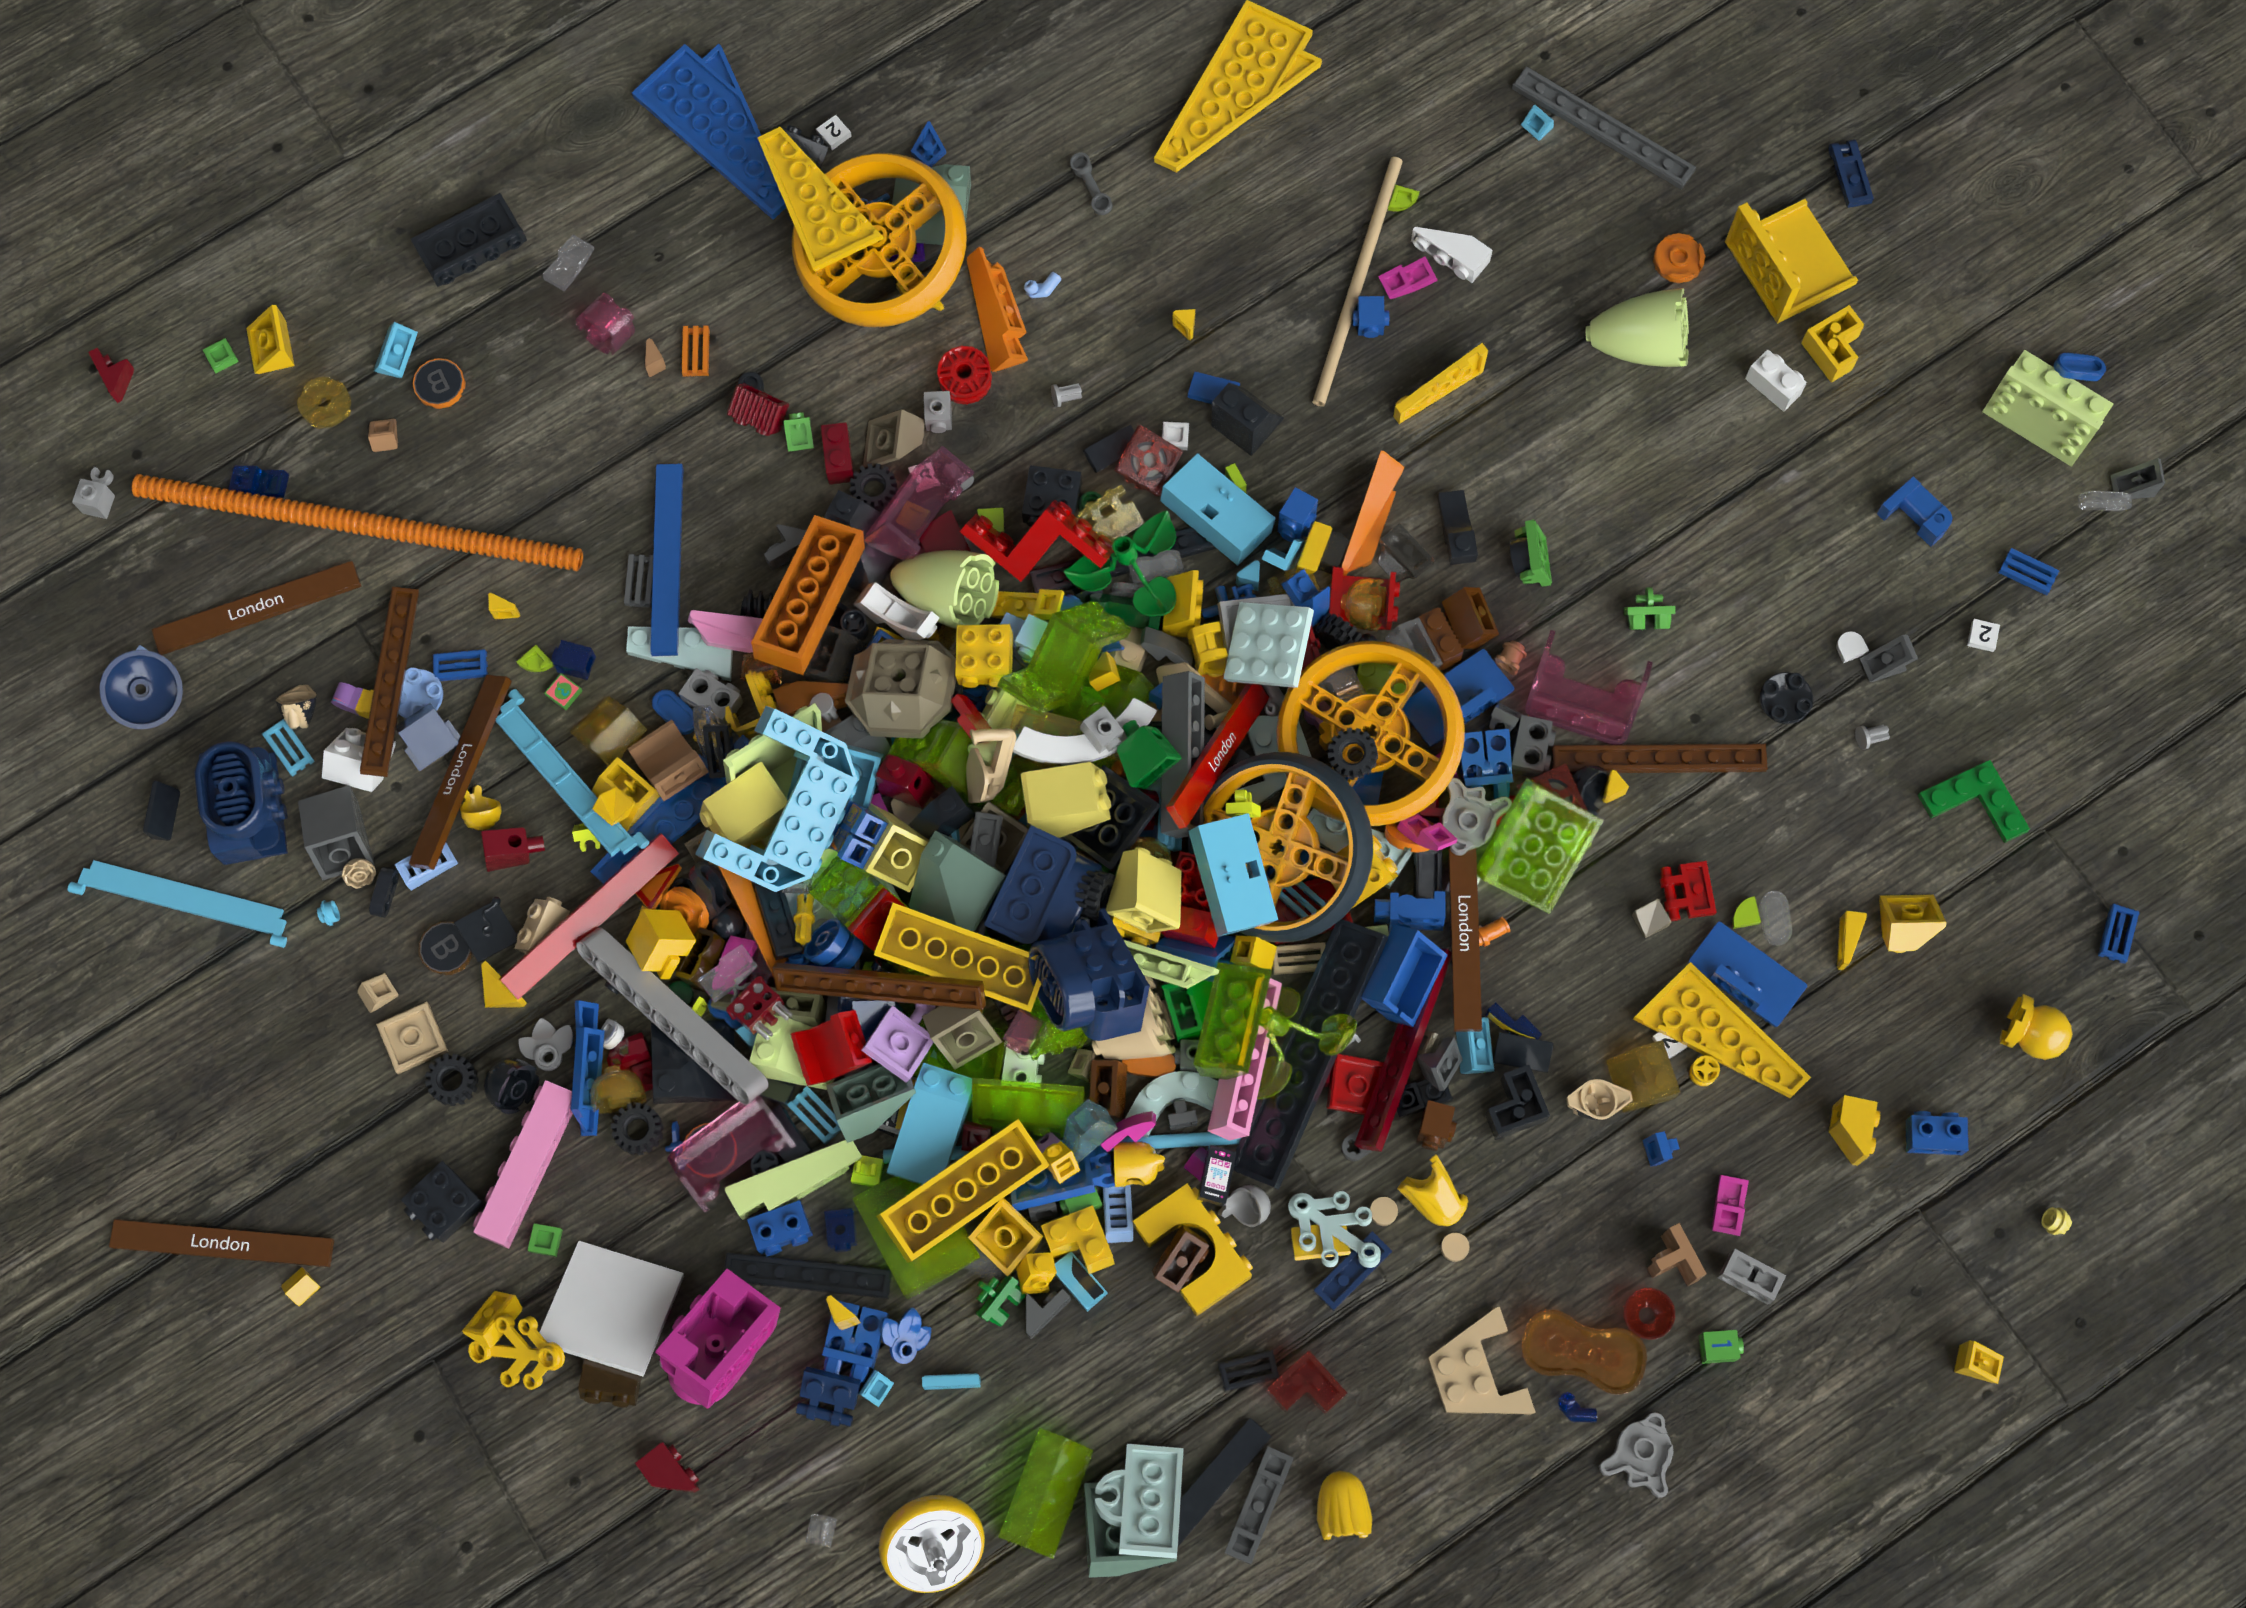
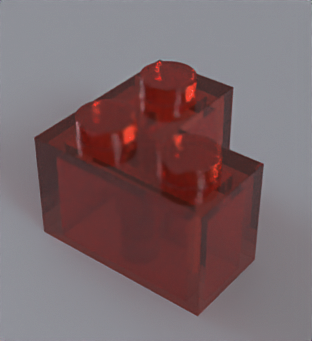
[1266,1351,1347,1415]

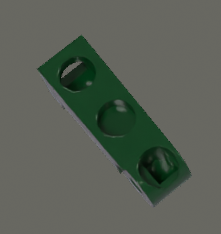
[1087,593,1163,630]

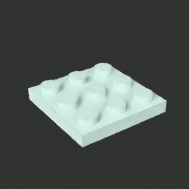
[1223,602,1314,688]

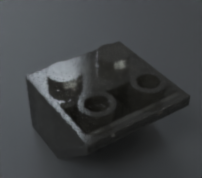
[804,625,868,684]

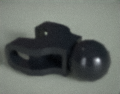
[668,860,744,941]

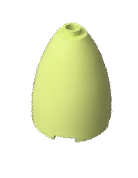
[1586,288,1689,367]
[890,550,999,629]

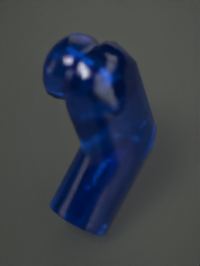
[1558,1392,1597,1423]

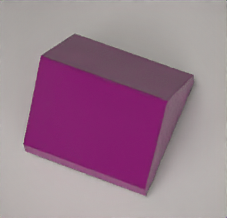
[1184,1147,1207,1182]

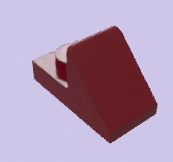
[88,347,134,403]

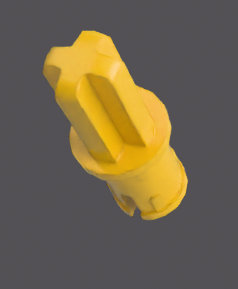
[793,893,815,945]

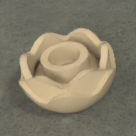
[341,858,376,889]

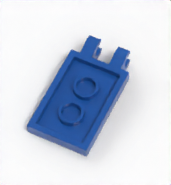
[1011,1144,1115,1211]

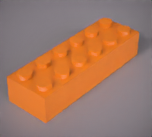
[751,515,865,675]

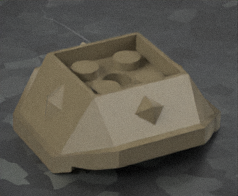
[845,639,956,739]

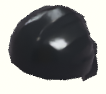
[1569,765,1608,819]

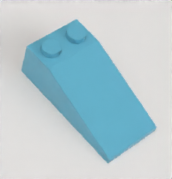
[887,1063,976,1185]

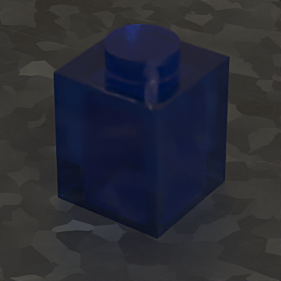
[552,640,596,680]

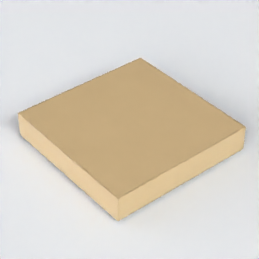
[376,1002,449,1074]

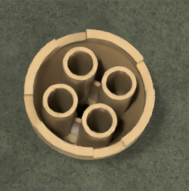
[1092,976,1176,1060]

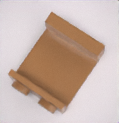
[627,719,709,801]

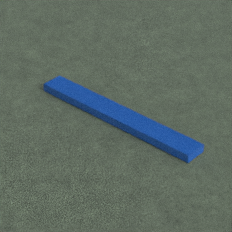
[650,464,683,656]

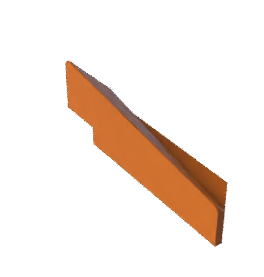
[967,247,1028,372]
[1341,450,1404,576]
[718,866,789,978]

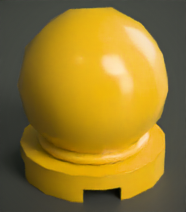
[2000,994,2073,1060]

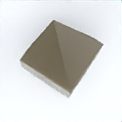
[1632,899,1671,939]

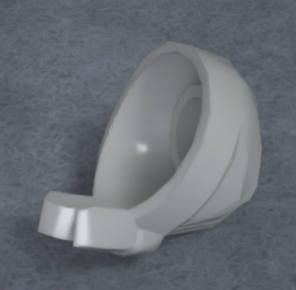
[1218,1185,1271,1227]

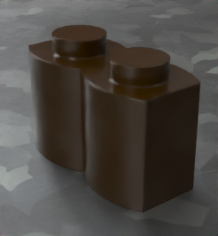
[676,928,727,993]

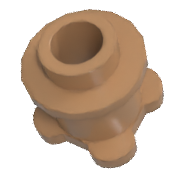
[1494,640,1527,675]

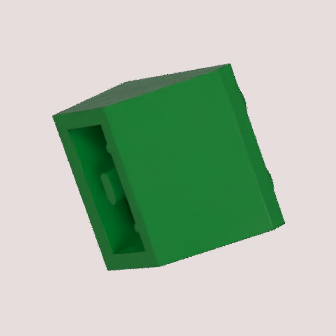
[1162,980,1229,1044]

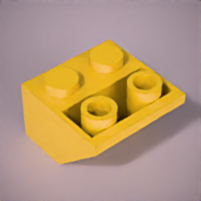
[1163,570,1203,637]
[592,757,660,831]
[1829,1095,1880,1166]

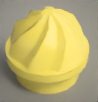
[2041,1207,2072,1235]

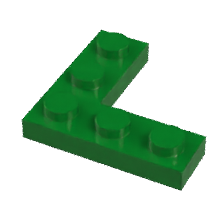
[1918,760,2030,843]

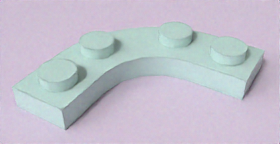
[1125,1071,1219,1138]

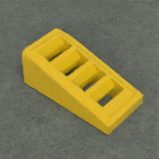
[1837,911,1867,970]

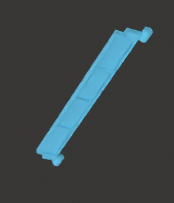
[495,689,649,856]
[68,860,287,948]

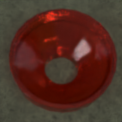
[1623,1288,1675,1340]

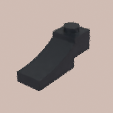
[1438,490,1478,565]

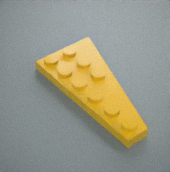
[757,127,884,272]
[1633,962,1811,1098]

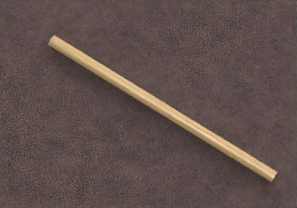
[1312,157,1403,406]

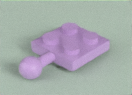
[861,1004,936,1082]

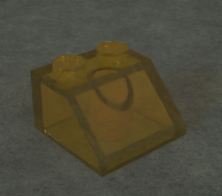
[570,696,647,766]
[1606,1040,1680,1113]

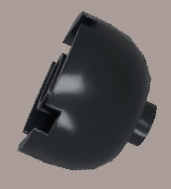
[484,1058,539,1115]

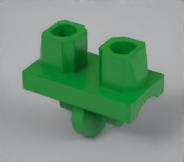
[976,1276,1026,1327]

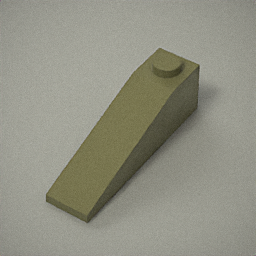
[711,984,827,1027]

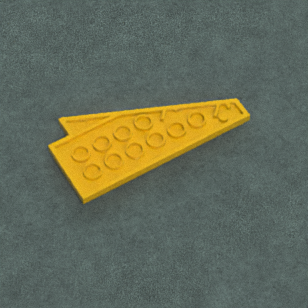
[1154,0,1322,173]

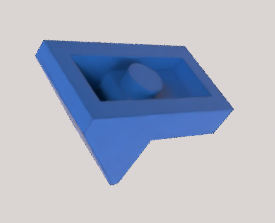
[1281,569,1330,627]

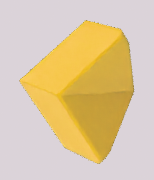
[1089,651,1120,692]
[592,787,634,826]

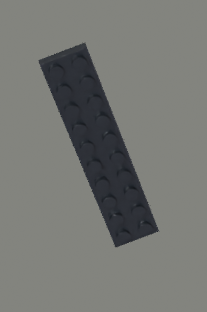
[1233,919,1388,1190]

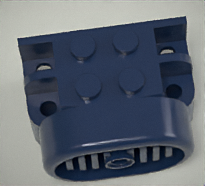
[195,741,288,865]
[984,825,1102,944]
[1028,908,1150,1041]

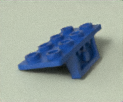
[1402,649,1514,747]
[1688,922,1807,1027]

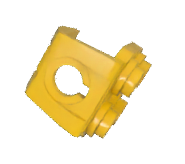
[1187,622,1228,677]
[725,670,780,740]

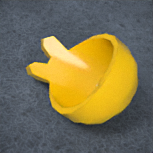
[460,785,502,831]

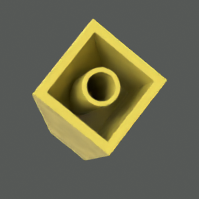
[699,762,788,847]
[1021,762,1111,838]
[859,804,929,893]
[1106,847,1181,933]

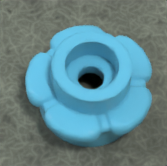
[317,900,340,926]

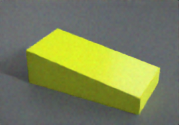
[692,996,708,1017]

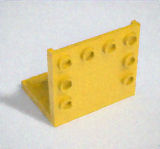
[1725,199,1858,324]

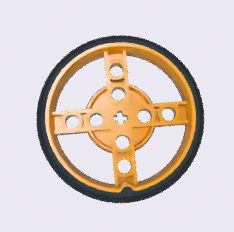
[1188,752,1373,942]

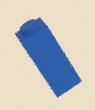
[1154,936,1236,982]

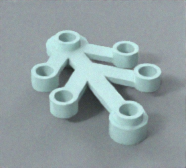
[1288,1191,1381,1268]

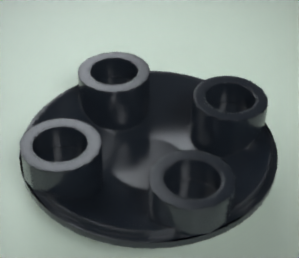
[1760,672,1813,724]

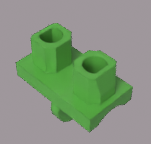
[1624,587,1675,630]

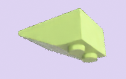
[749,1015,835,1090]

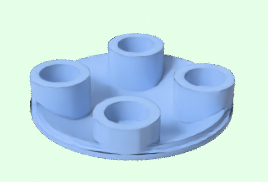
[399,668,443,719]

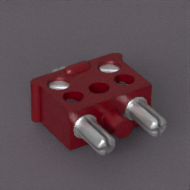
[726,976,792,1040]

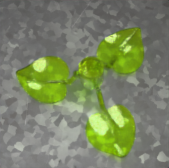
[1257,987,1357,1099]

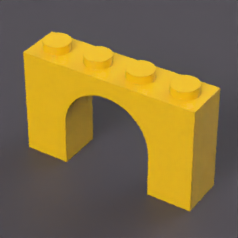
[1133,1183,1253,1316]

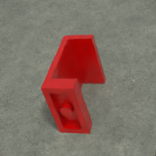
[1329,567,1400,630]
[790,1010,872,1086]

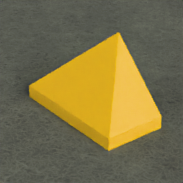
[481,961,527,1008]

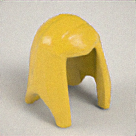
[1397,1154,1468,1226]
[1317,1471,1372,1540]

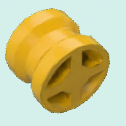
[1689,1055,1720,1087]

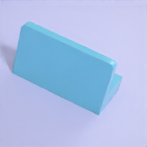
[1262,539,1306,571]

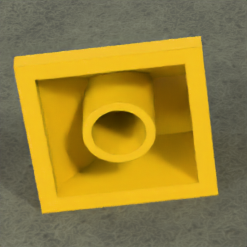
[1879,895,1946,953]

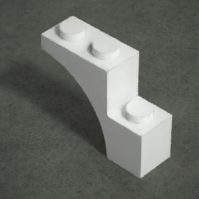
[853,582,939,640]

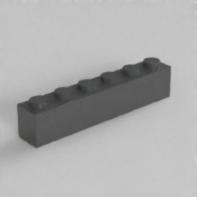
[1160,671,1205,839]

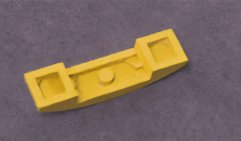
[990,589,1065,620]

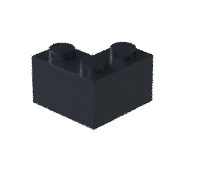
[1485,1065,1550,1140]

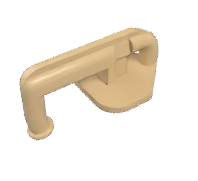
[1156,662,1232,730]
[966,728,1016,803]

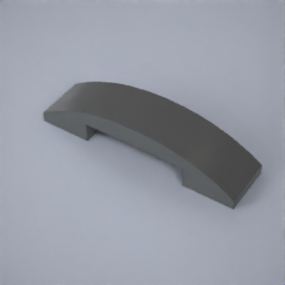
[1224,1447,1294,1565]

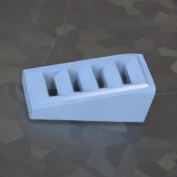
[395,842,458,891]
[1103,1185,1133,1243]

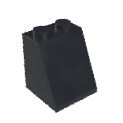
[1211,383,1284,456]

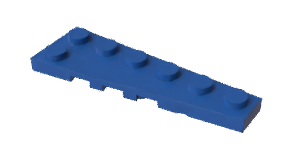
[590,754,727,884]

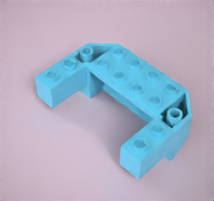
[695,706,858,892]

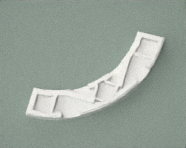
[1013,698,1157,765]

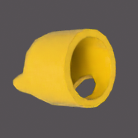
[1113,1142,1165,1187]

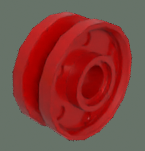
[937,346,992,404]

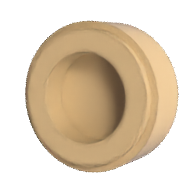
[1370,1197,1398,1226]
[1441,1233,1470,1262]

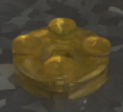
[297,377,351,429]

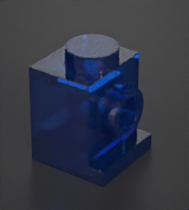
[824,1208,858,1252]

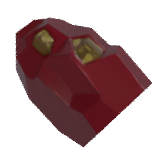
[607,1032,652,1071]

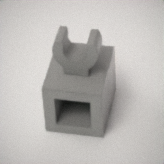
[72,467,115,519]

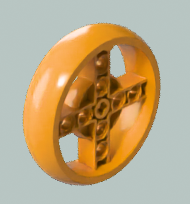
[792,153,967,327]
[1276,641,1465,826]

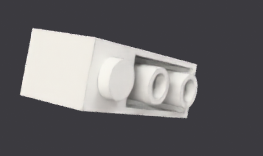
[1411,227,1492,283]

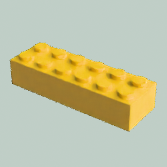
[874,903,1041,1012]
[876,1119,1050,1263]

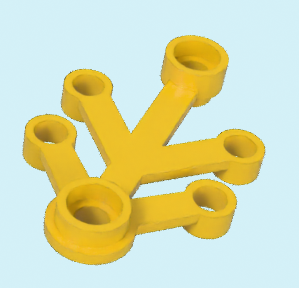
[468,1314,565,1390]

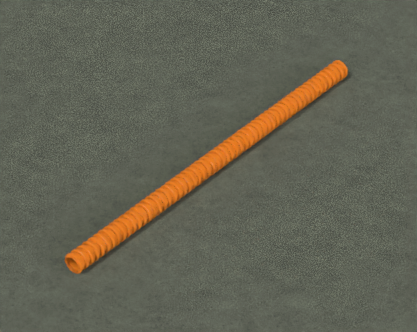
[132,474,583,571]

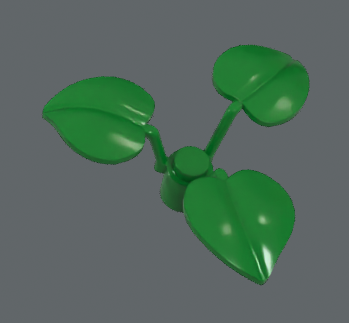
[1064,510,1176,616]

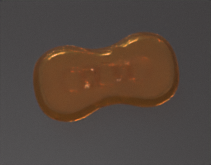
[1522,1310,1647,1394]

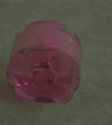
[576,293,635,355]

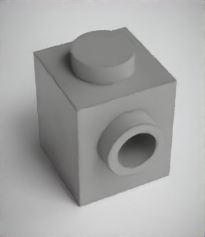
[924,391,952,433]
[1080,706,1124,754]

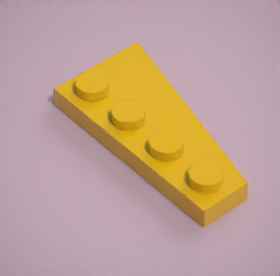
[1393,343,1488,424]

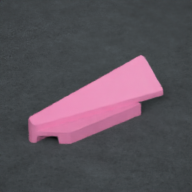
[688,610,815,660]

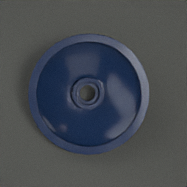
[99,650,183,729]

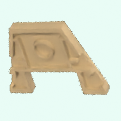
[1428,1307,1536,1415]

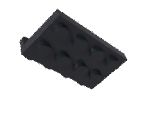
[411,193,527,287]

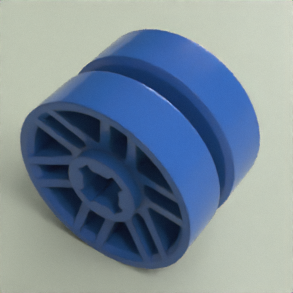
[804,918,864,969]

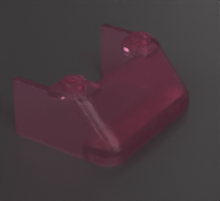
[864,446,975,561]
[1525,630,1653,745]
[667,1096,796,1213]

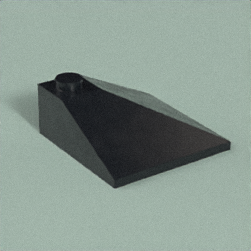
[824,490,910,593]
[1065,764,1161,872]
[651,1020,736,1104]

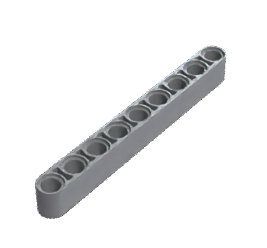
[576,927,768,1105]

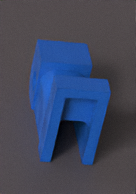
[1877,476,1953,547]

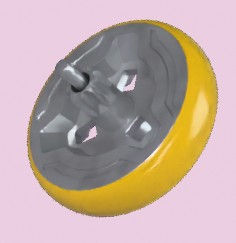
[879,1495,985,1593]

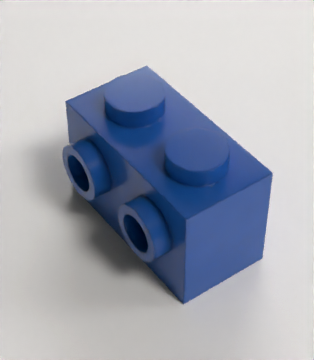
[1278,487,1318,542]
[1905,1111,1969,1155]
[747,1200,813,1256]

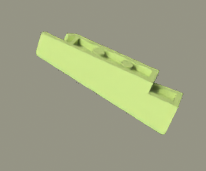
[1124,940,1220,989]
[725,1140,862,1220]

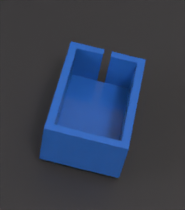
[1361,925,1447,1027]

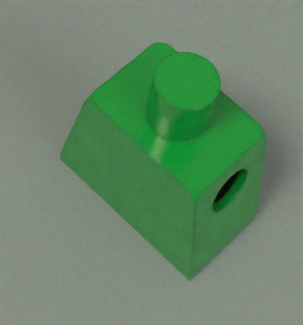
[1117,720,1182,789]

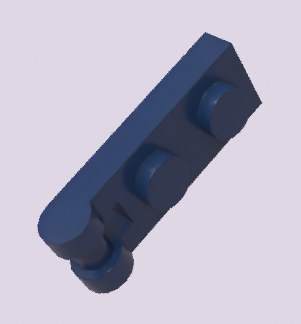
[1829,139,1874,208]

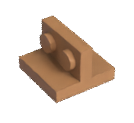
[1647,1223,1707,1286]

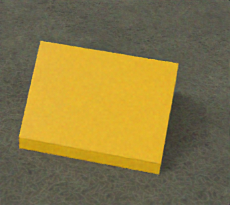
[246,305,295,374]
[968,1198,1043,1277]

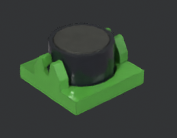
[1510,520,1552,587]

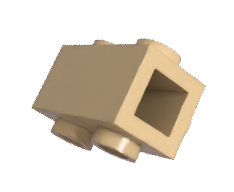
[515,897,570,954]

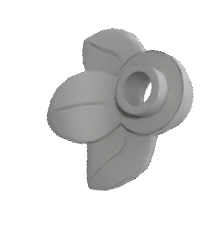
[519,1018,573,1071]

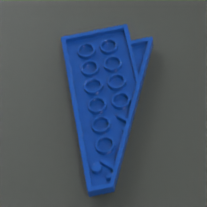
[632,44,786,220]

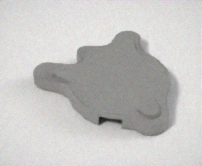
[1442,778,1512,856]
[1599,1412,1673,1498]

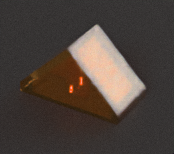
[740,652,783,684]

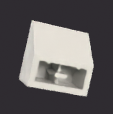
[322,728,396,792]

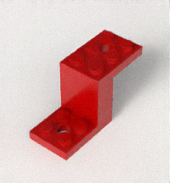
[960,500,1114,582]

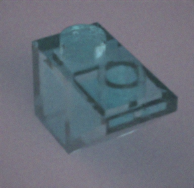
[1063,1099,1118,1164]

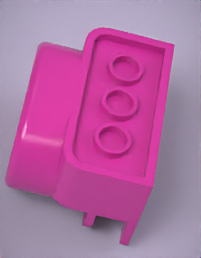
[655,1269,781,1409]

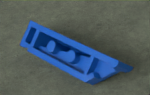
[571,1000,605,1136]

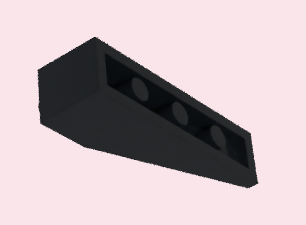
[908,786,976,840]

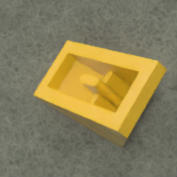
[1954,1340,2004,1384]

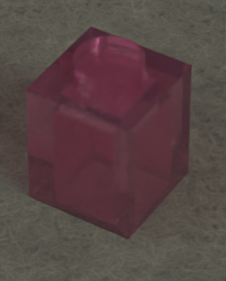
[1003,1009,1045,1054]

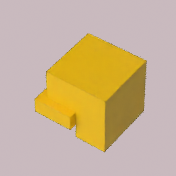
[626,909,696,979]

